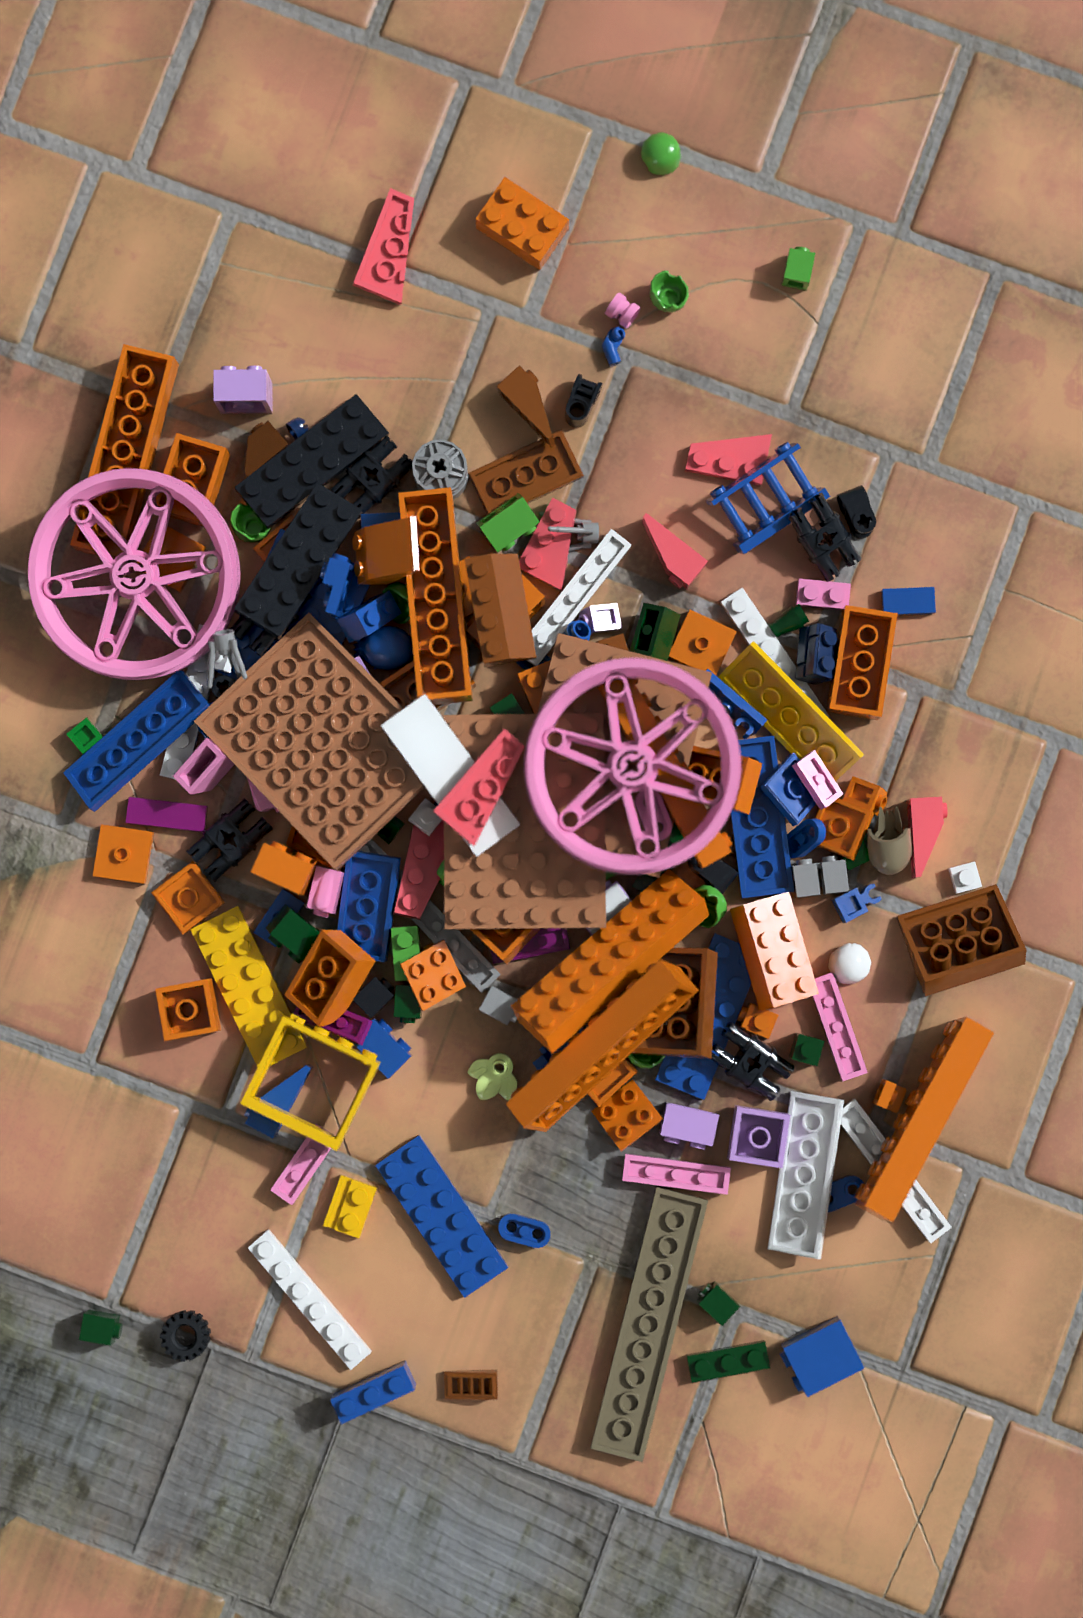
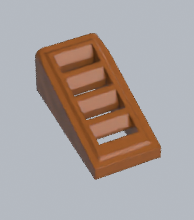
[444,1369,498,1400]

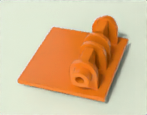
[400,940,466,1011]
[591,1079,663,1152]

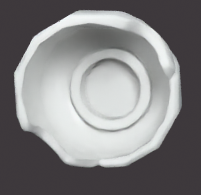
[828,943,871,984]

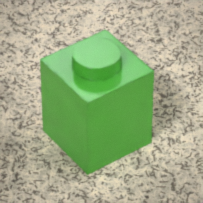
[782,247,815,290]

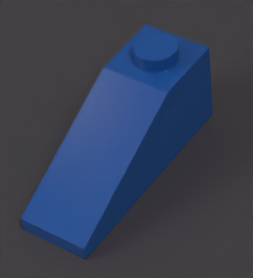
[244,1064,313,1139]

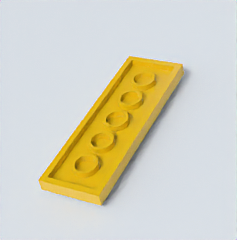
[718,641,864,782]
[190,906,308,1067]

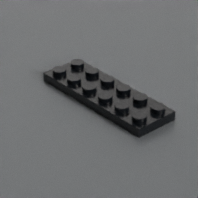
[235,394,389,529]
[234,483,362,639]

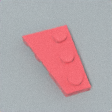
[685,434,772,486]
[519,497,576,591]

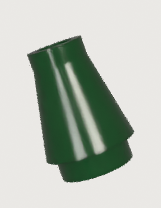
[769,604,809,638]

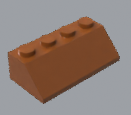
[464,554,537,668]

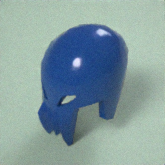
[353,626,414,670]

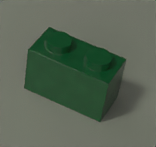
[630,603,681,661]
[265,904,320,964]

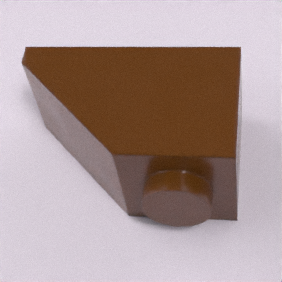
[245,421,289,477]

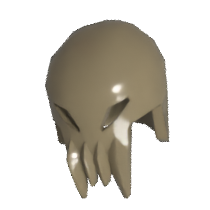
[867,806,912,875]

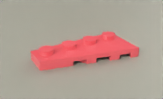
[353,188,414,305]
[433,729,525,847]
[393,820,444,920]

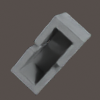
[791,855,849,898]
[479,986,518,1025]

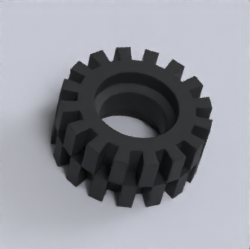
[160,1310,211,1362]

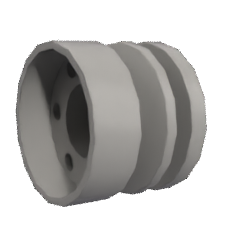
[412,440,468,500]

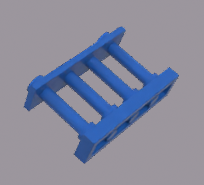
[706,442,830,554]

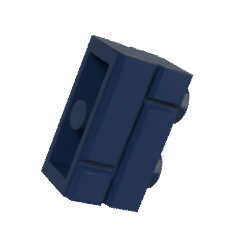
[795,623,837,685]

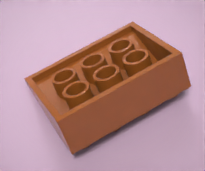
[897,884,1026,996]
[632,948,718,1059]

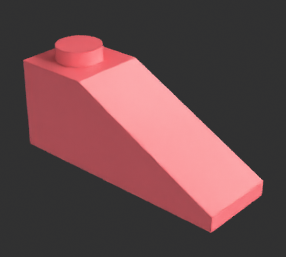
[642,513,708,590]
[907,797,948,878]

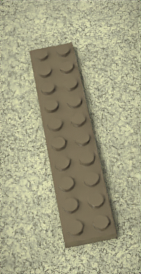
[591,1186,708,1462]

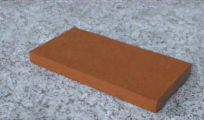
[468,429,584,515]

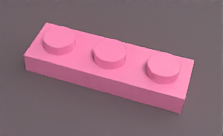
[270,1123,331,1205]

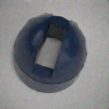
[286,418,309,440]

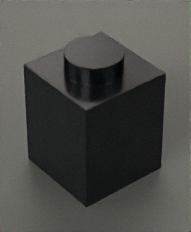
[353,977,395,1018]

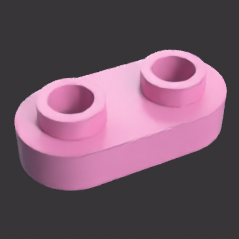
[635,790,672,841]

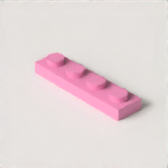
[812,972,868,1081]
[622,1153,731,1195]

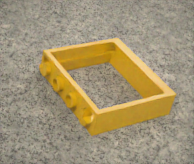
[240,1014,381,1151]

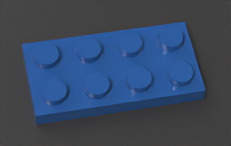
[337,851,401,963]

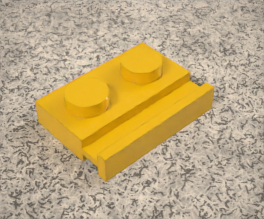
[323,1175,378,1239]

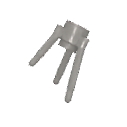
[539,511,599,552]
[207,629,247,688]

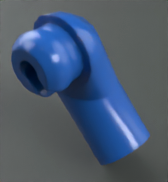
[602,327,625,367]

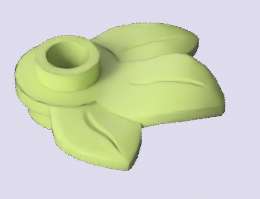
[467,1053,517,1101]

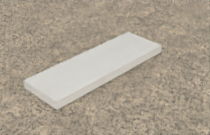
[381,694,520,857]
[767,1091,844,1259]

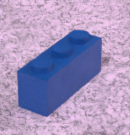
[330,1360,416,1424]

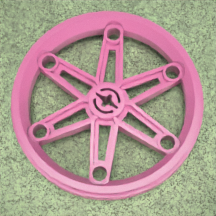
[28,468,240,680]
[524,658,741,874]

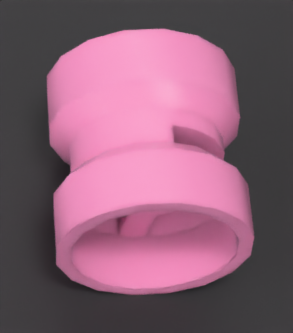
[605,292,641,329]

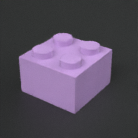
[213,366,272,414]
[727,1105,790,1168]

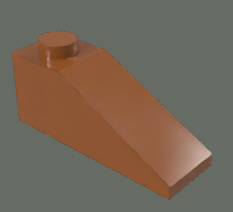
[497,365,555,448]

